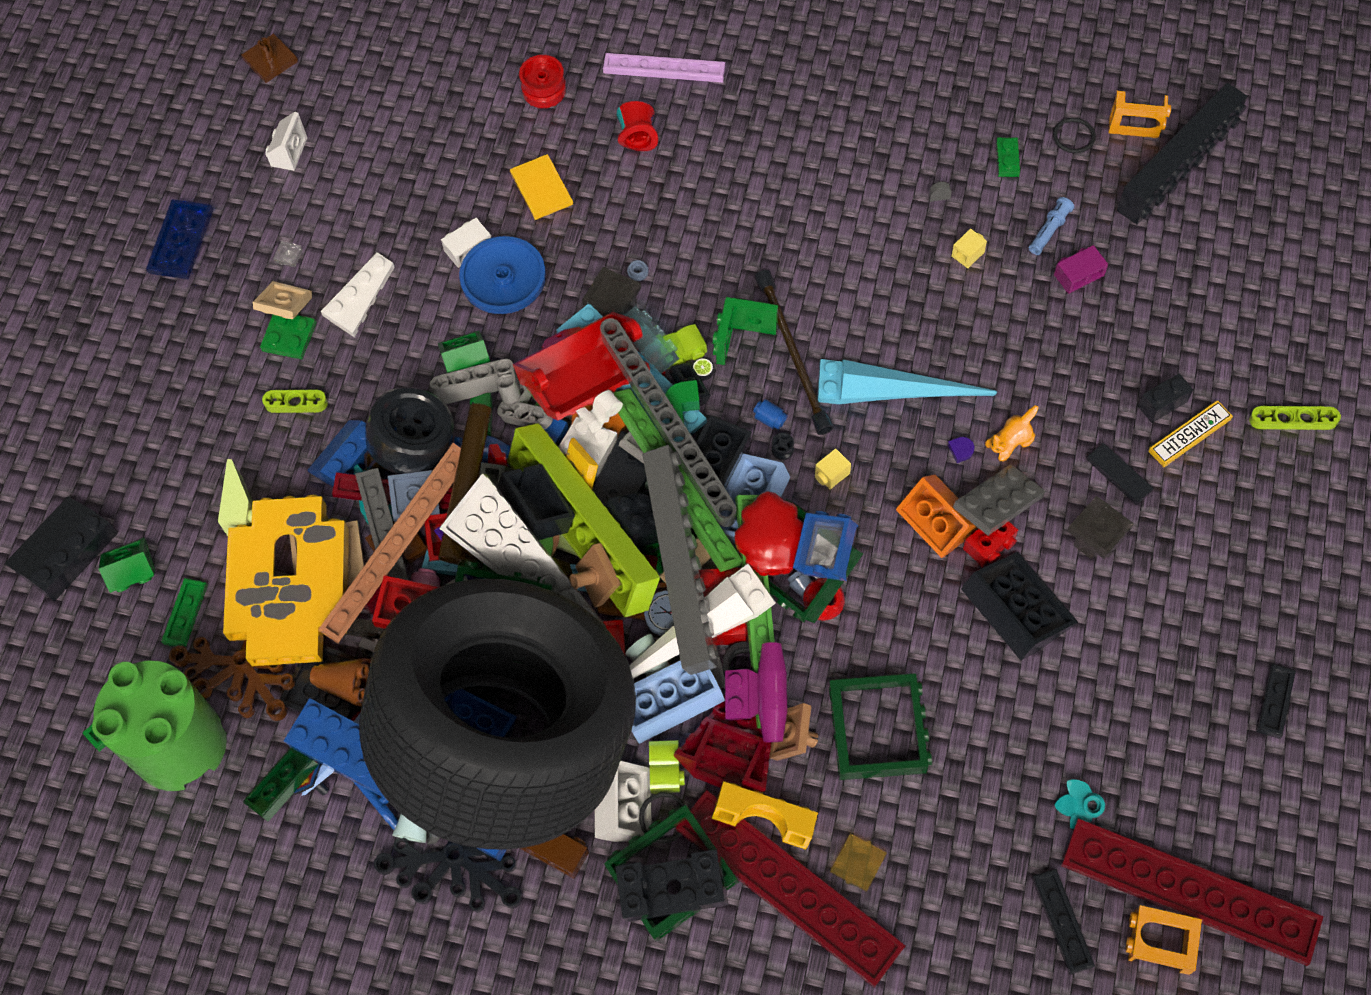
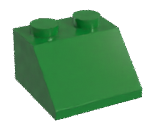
[437,331,490,373]
[98,537,155,593]

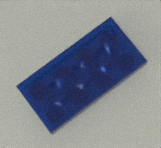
[146,199,214,280]

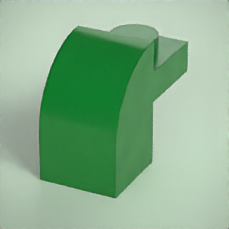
[665,380,700,423]

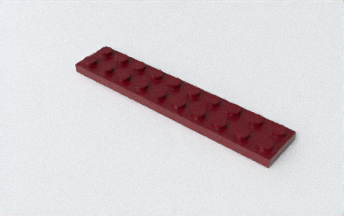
[676,790,906,988]
[1061,818,1324,966]

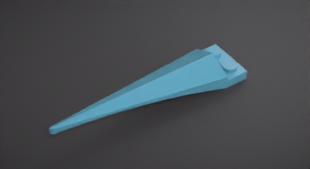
[817,359,997,404]

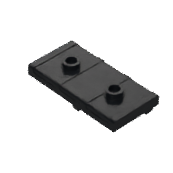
[592,431,647,506]

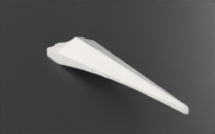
[629,564,776,679]

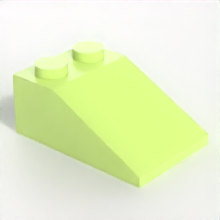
[218,459,253,536]

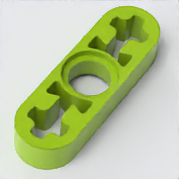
[262,390,328,413]

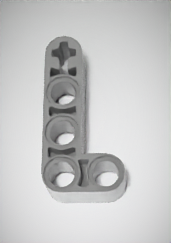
[430,359,521,404]

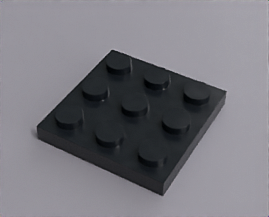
[280,645,359,719]

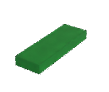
[161,578,208,648]

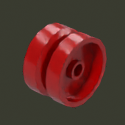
[519,55,566,108]

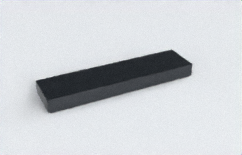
[1032,869,1095,975]

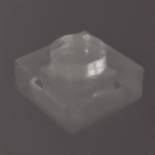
[274,241,303,267]

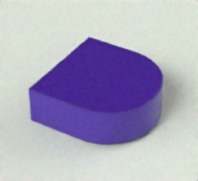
[948,437,975,463]

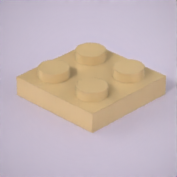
[253,281,312,319]

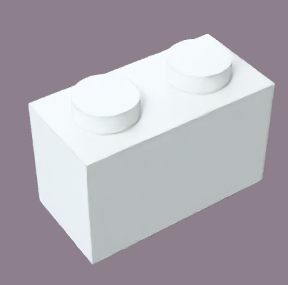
[441,218,491,268]

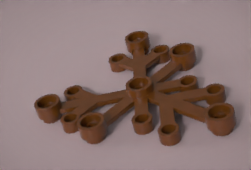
[169,637,295,721]

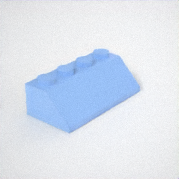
[720,454,790,549]
[632,661,725,744]

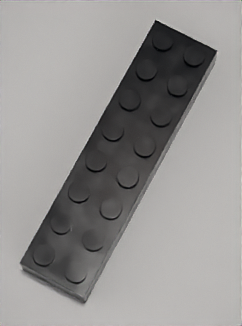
[1117,83,1248,225]

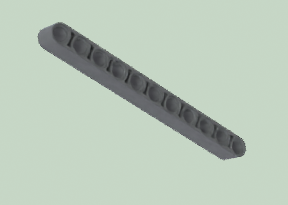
[600,318,736,527]

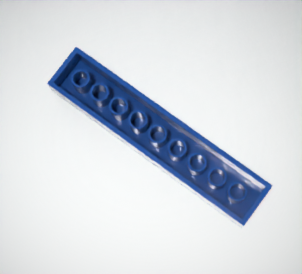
[284,698,506,861]

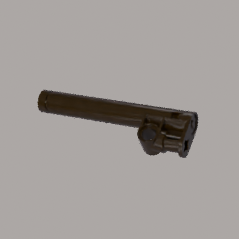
[438,403,492,565]

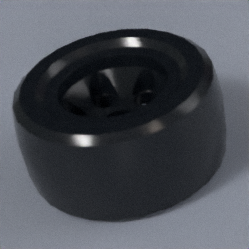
[365,387,454,474]

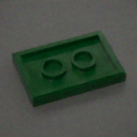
[243,748,318,822]

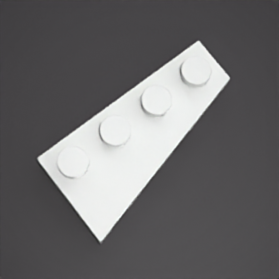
[321,253,394,338]

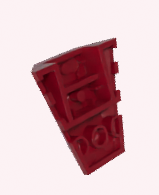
[674,696,771,792]

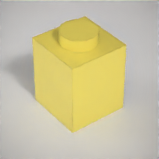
[952,229,987,268]
[815,449,851,489]

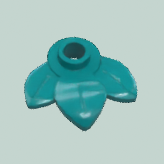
[1054,779,1105,829]

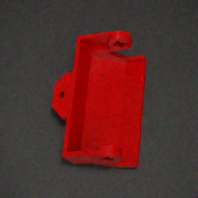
[513,312,650,421]

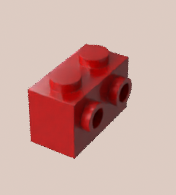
[963,522,1018,568]

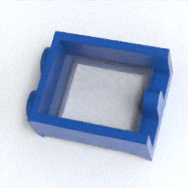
[793,511,858,581]

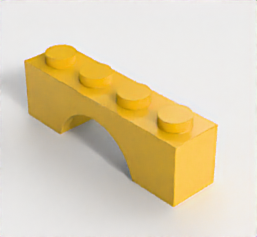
[711,782,818,849]

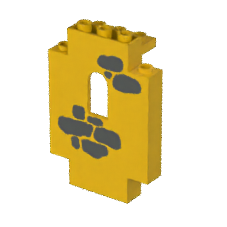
[223,495,349,666]

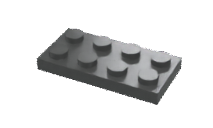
[953,464,1046,536]

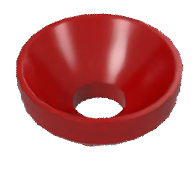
[803,578,845,621]

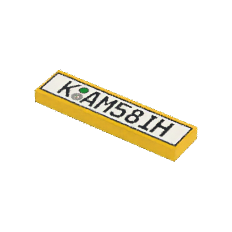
[1148,400,1233,468]

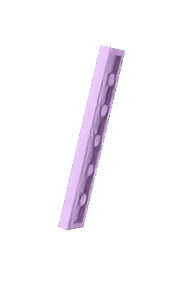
[603,53,725,83]

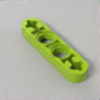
[1249,406,1341,430]

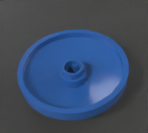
[459,236,546,314]

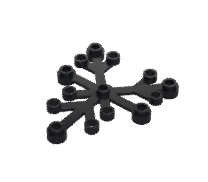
[374,838,522,913]

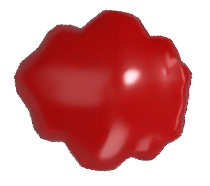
[735,491,804,576]

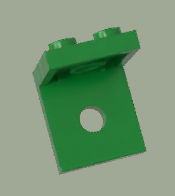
[712,297,778,365]

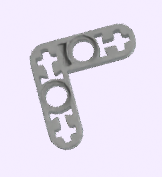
[497,383,553,430]

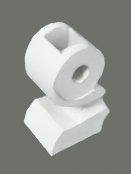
[576,390,623,434]

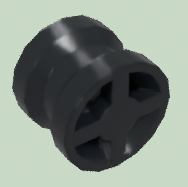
[772,433,794,460]

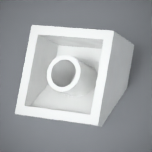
[266,112,307,171]

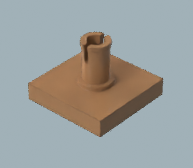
[570,543,621,607]
[770,703,818,761]

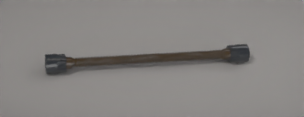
[754,270,834,435]

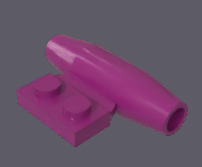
[725,642,787,742]

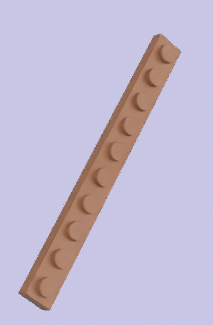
[318,443,461,644]

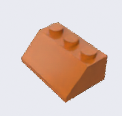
[896,475,978,558]

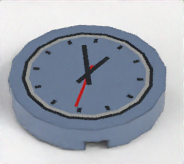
[644,590,674,636]

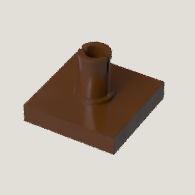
[241,33,298,83]

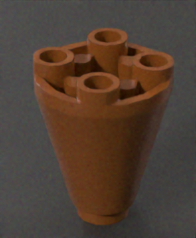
[310,658,371,707]

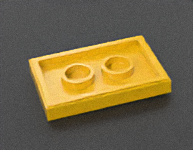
[510,154,573,220]

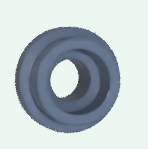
[627,260,649,281]

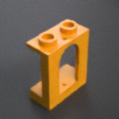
[1108,91,1171,138]
[1125,905,1202,975]

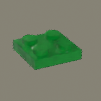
[260,314,316,360]

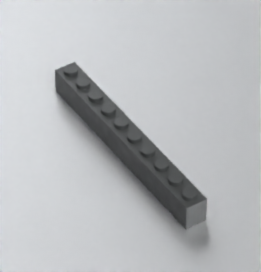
[642,445,719,675]

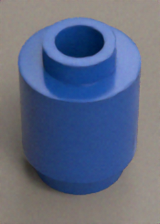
[753,399,788,430]

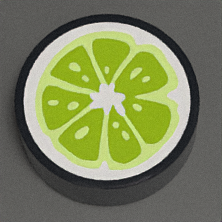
[692,358,714,381]

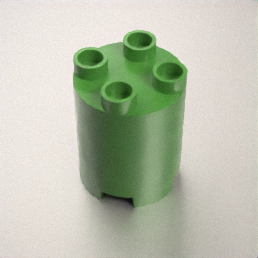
[92,661,227,791]

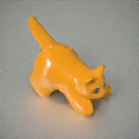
[985,405,1038,462]

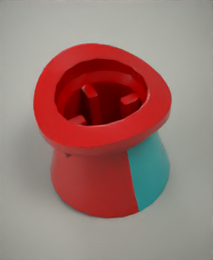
[616,101,658,151]

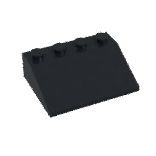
[4,496,118,602]
[961,552,1078,660]

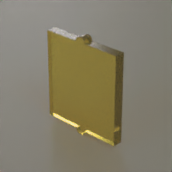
[830,833,887,892]

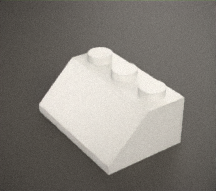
[595,761,651,842]

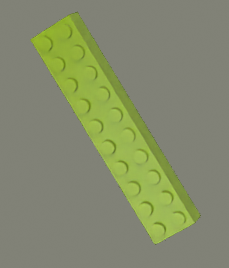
[507,423,660,617]

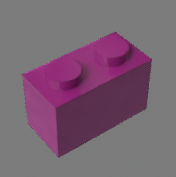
[1054,245,1108,294]

